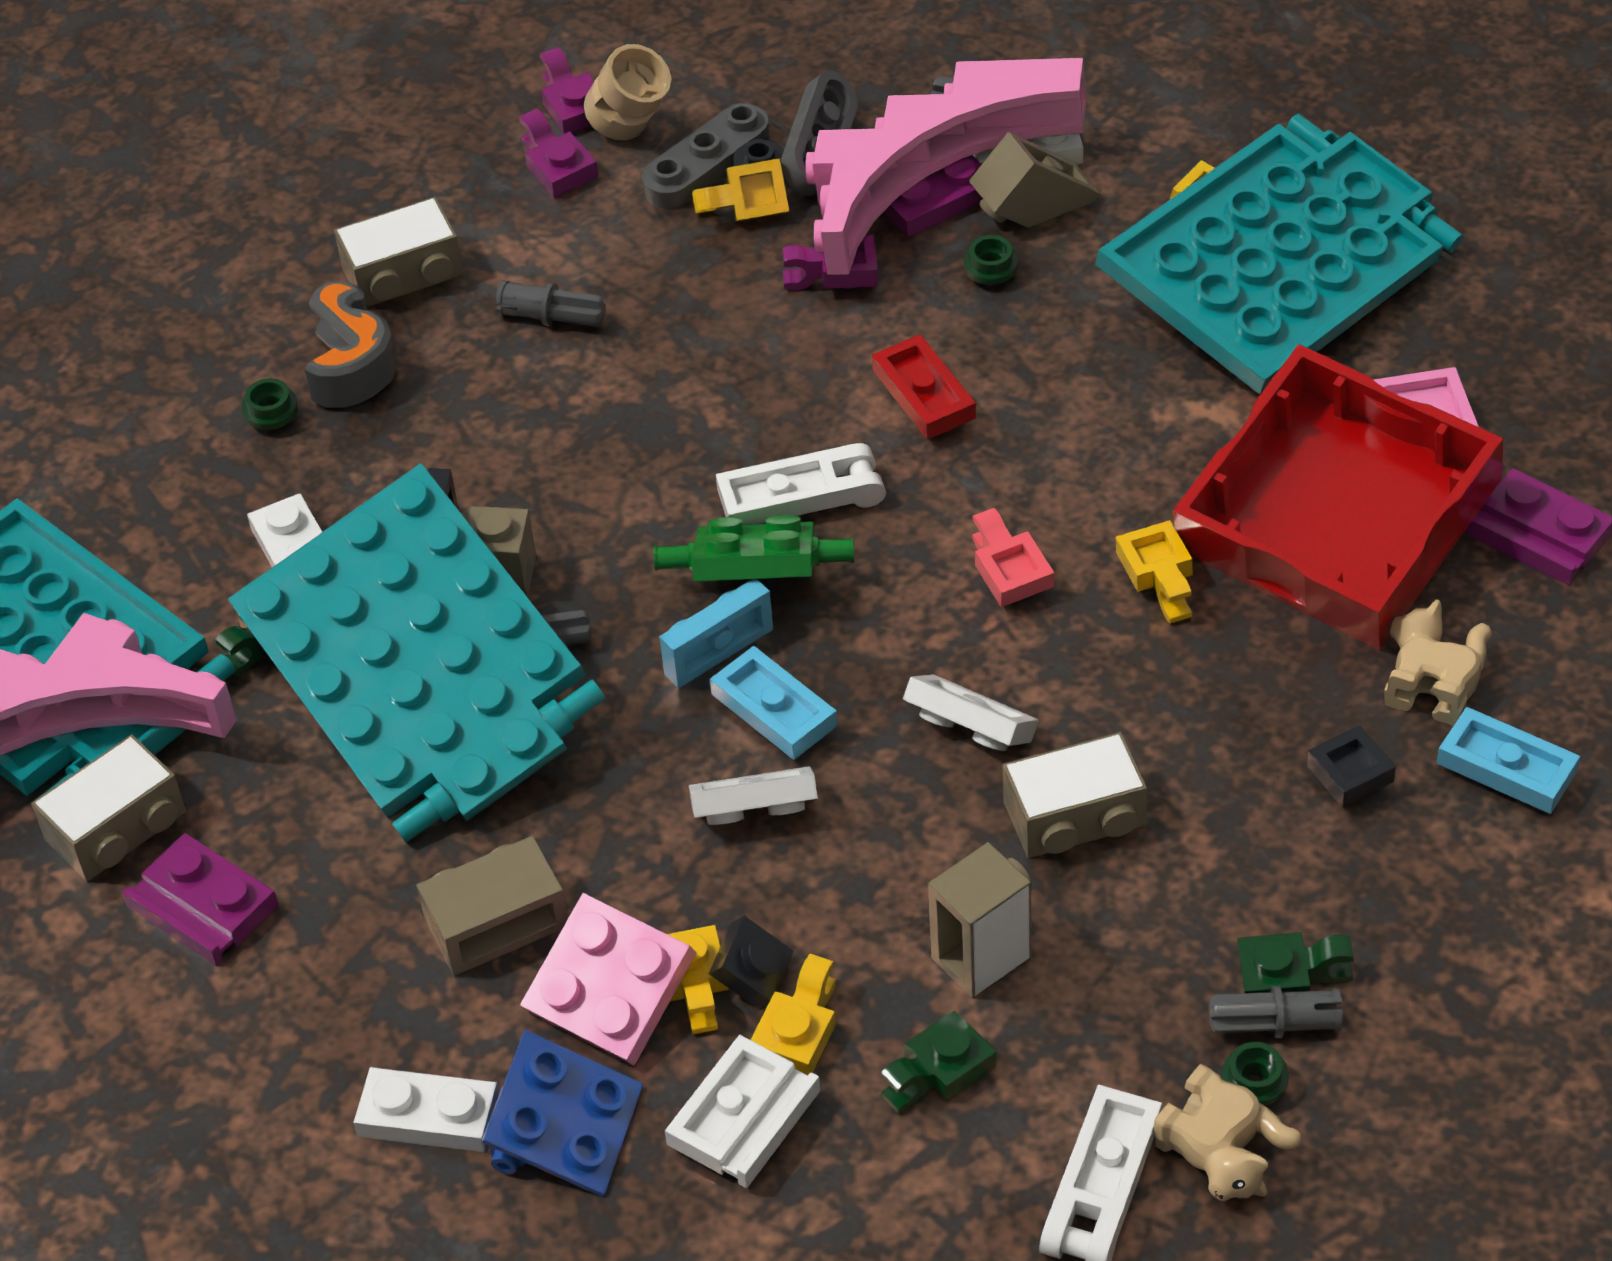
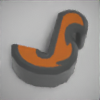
[304,281,398,408]

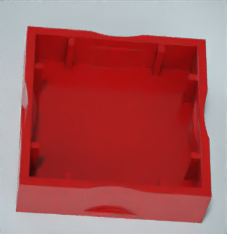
[1173,344,1503,651]

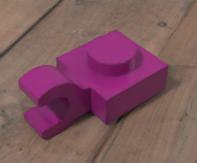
[540,47,594,134]
[519,108,598,198]
[783,235,878,291]

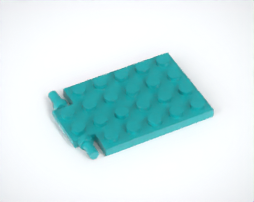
[1095,113,1464,394]
[228,463,606,843]
[0,498,236,799]

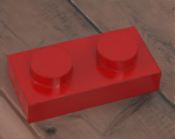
[872,334,976,440]

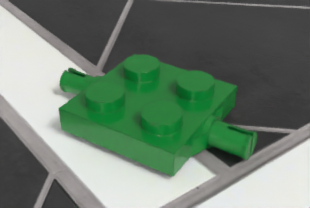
[653,515,855,581]

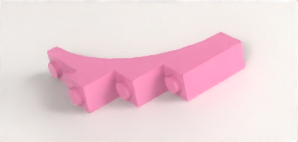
[806,58,1087,275]
[0,613,237,755]

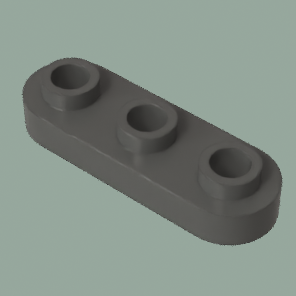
[781,70,858,197]
[642,103,770,208]

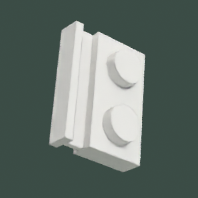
[665,1034,820,1188]

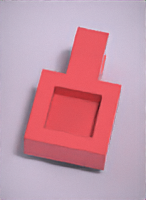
[972,508,1055,607]

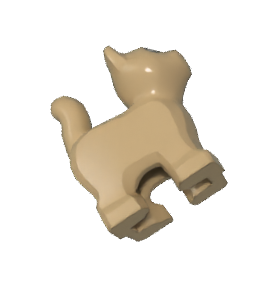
[1384,600,1492,726]
[1153,1064,1301,1201]

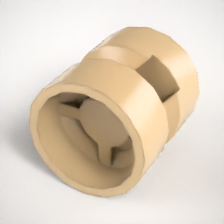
[584,44,672,140]

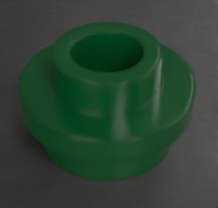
[964,235,1018,285]
[242,378,298,430]
[1222,1042,1289,1106]

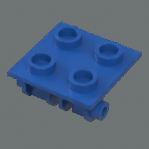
[482,1030,643,1197]

